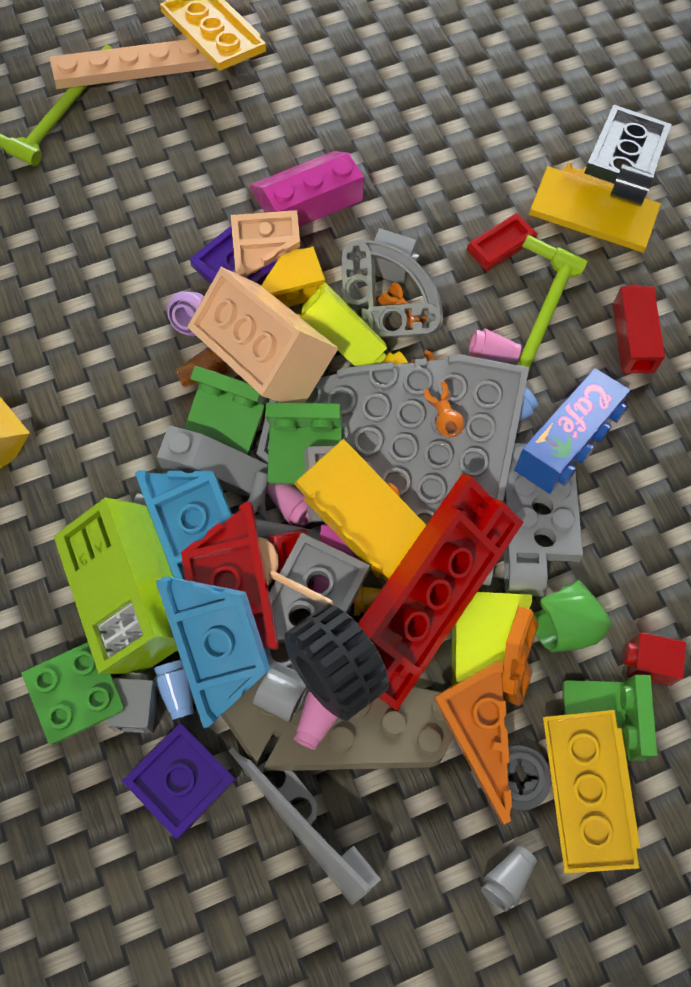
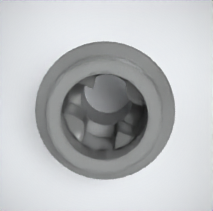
[481,846,537,911]

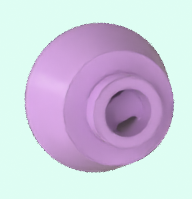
[167,292,204,336]

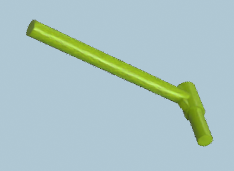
[0,45,112,167]
[517,235,588,369]

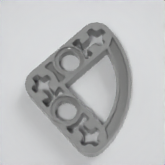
[342,240,443,339]

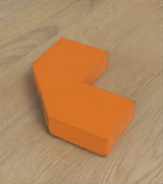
[502,606,539,706]

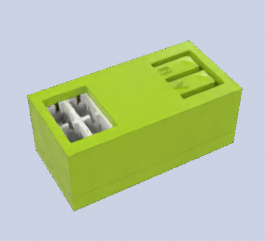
[54,497,178,674]

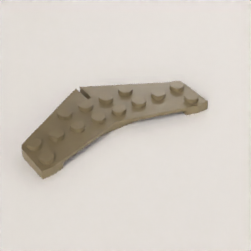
[177,642,453,771]

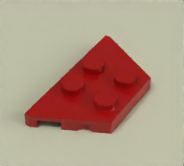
[181,501,279,650]

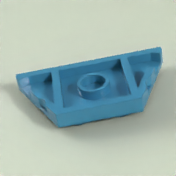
[135,470,233,580]
[156,576,270,728]

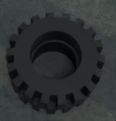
[284,604,389,721]

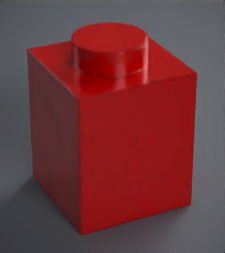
[622,632,686,686]

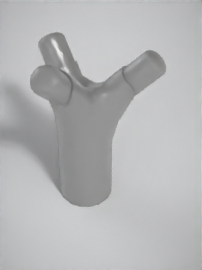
[247,472,270,521]

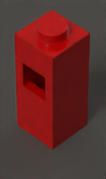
[612,284,665,374]

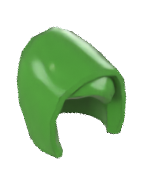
[533,580,611,652]

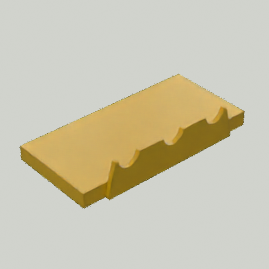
[160,0,266,71]
[529,162,661,253]
[294,438,426,582]
[543,710,640,873]

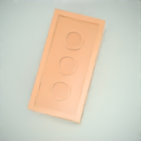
[187,267,338,403]

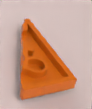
[433,660,512,825]

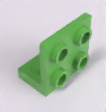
[184,365,268,455]
[265,403,342,485]
[21,642,125,745]
[562,675,657,761]

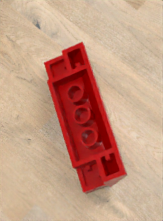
[358,474,524,711]

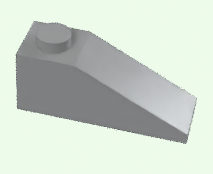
[157,425,269,497]

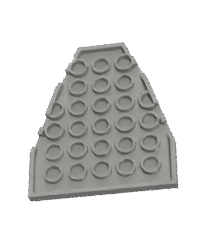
[257,354,529,525]

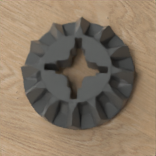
[507,745,552,811]

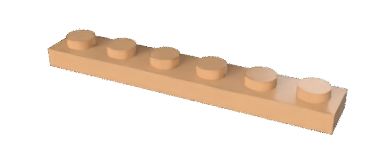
[49,39,236,89]

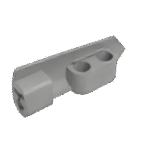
[228,747,381,905]

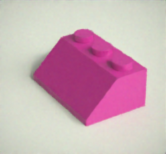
[250,151,364,227]

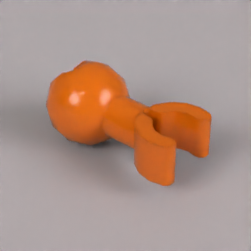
[378,282,427,330]
[424,381,464,438]

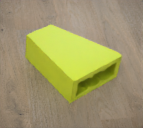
[301,282,387,366]
[451,592,532,686]

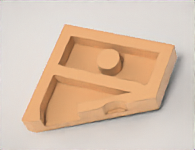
[231,210,300,278]

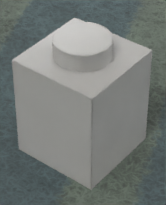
[374,228,419,285]
[107,673,158,734]

